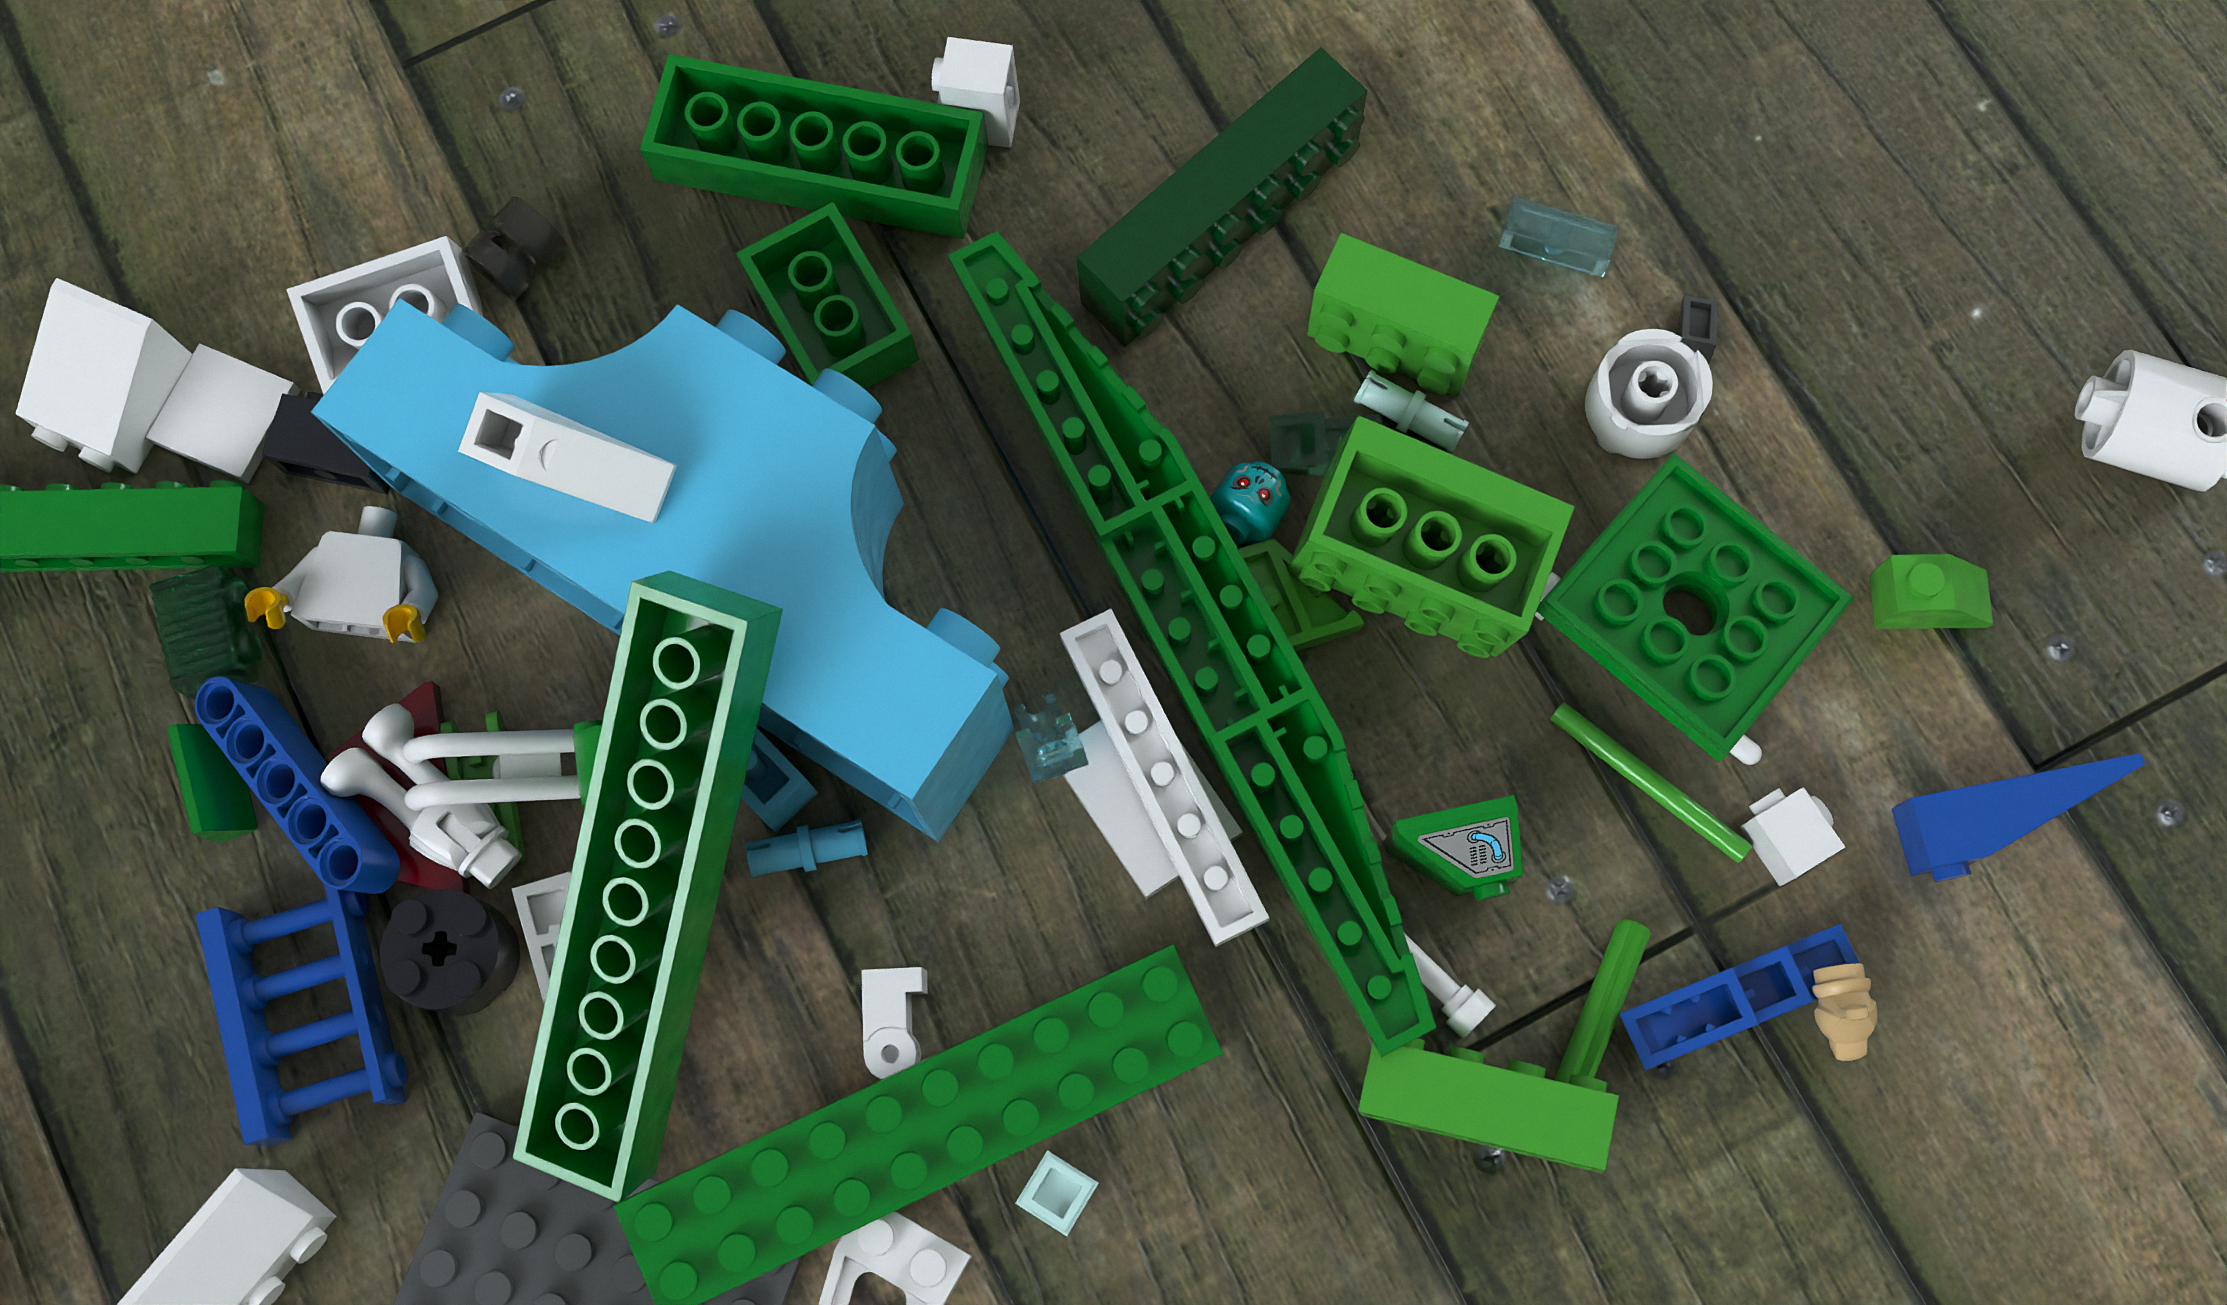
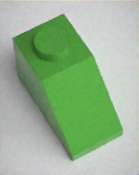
[1869,554,1993,629]

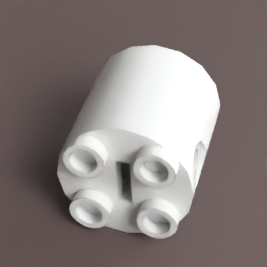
[2075,350,2227,492]

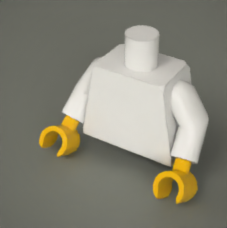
[244,506,438,643]

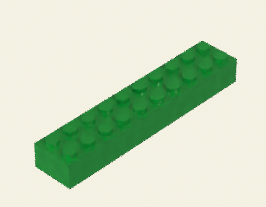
[513,570,783,1203]

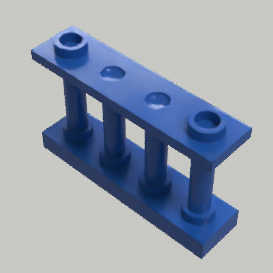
[195,884,408,1147]

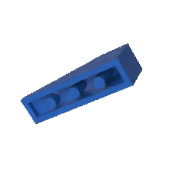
[1892,753,2145,882]

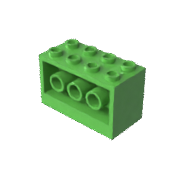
[1288,415,1575,658]

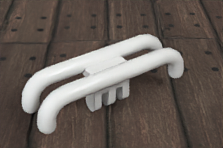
[402,729,580,811]

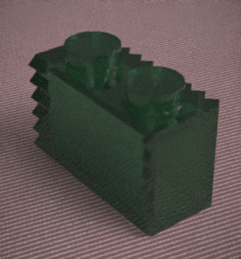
[149,564,262,699]

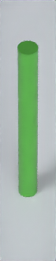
[1549,701,1753,863]

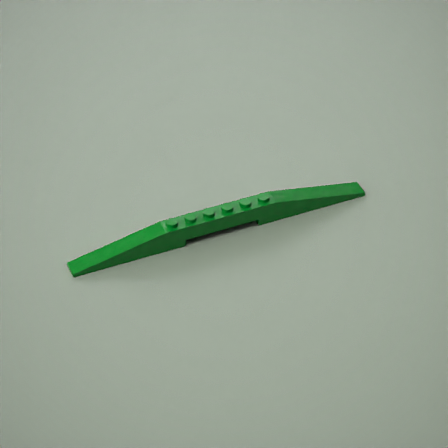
[948,231,1436,1057]

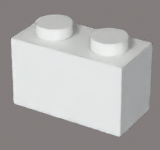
[932,37,1020,148]

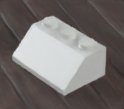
[286,236,483,394]
[117,1168,337,1305]

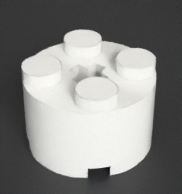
[1585,329,1713,459]

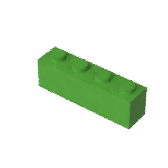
[1358,1038,1619,1174]

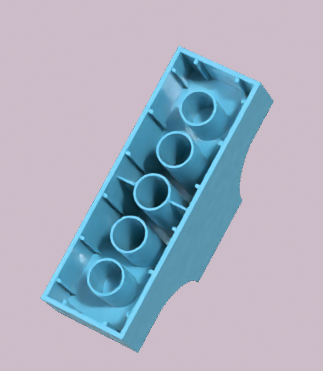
[311,298,1015,843]

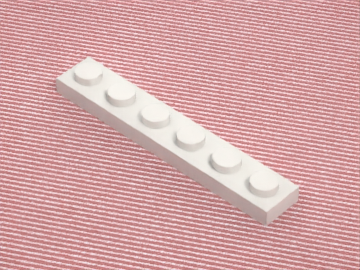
[1059,609,1269,947]

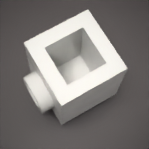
[1739,787,1845,886]

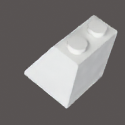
[16,278,193,474]

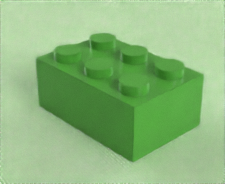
[1307,233,1499,397]

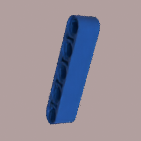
[195,676,400,894]

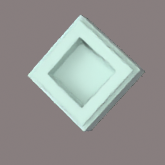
[1015,1150,1099,1236]

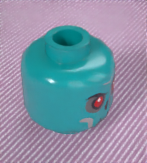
[1210,461,1291,545]

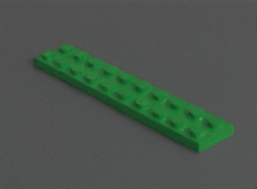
[613,944,1223,1305]

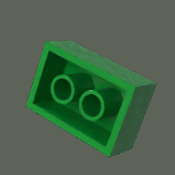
[736,202,919,389]

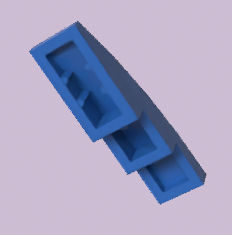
[1619,924,1867,1070]

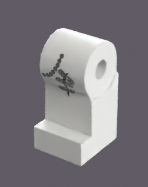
[862,967,928,1079]

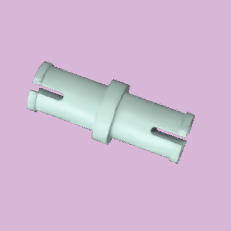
[1354,370,1469,454]

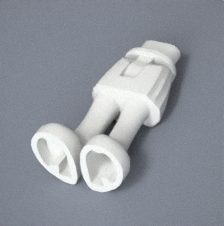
[320,703,522,889]

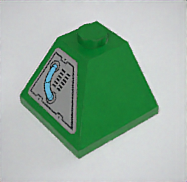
[1384,795,1523,902]

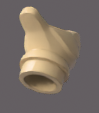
[1812,963,1878,1061]

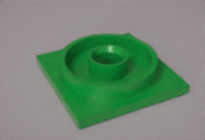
[1536,453,1855,762]

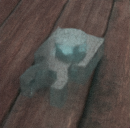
[1013,693,1089,784]

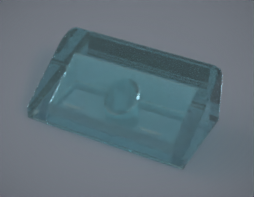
[1498,196,1619,277]

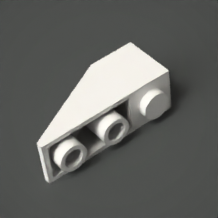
[458,392,677,523]

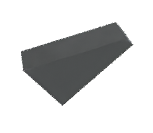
[1676,295,1718,365]

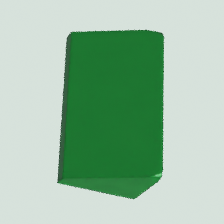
[167,724,258,844]

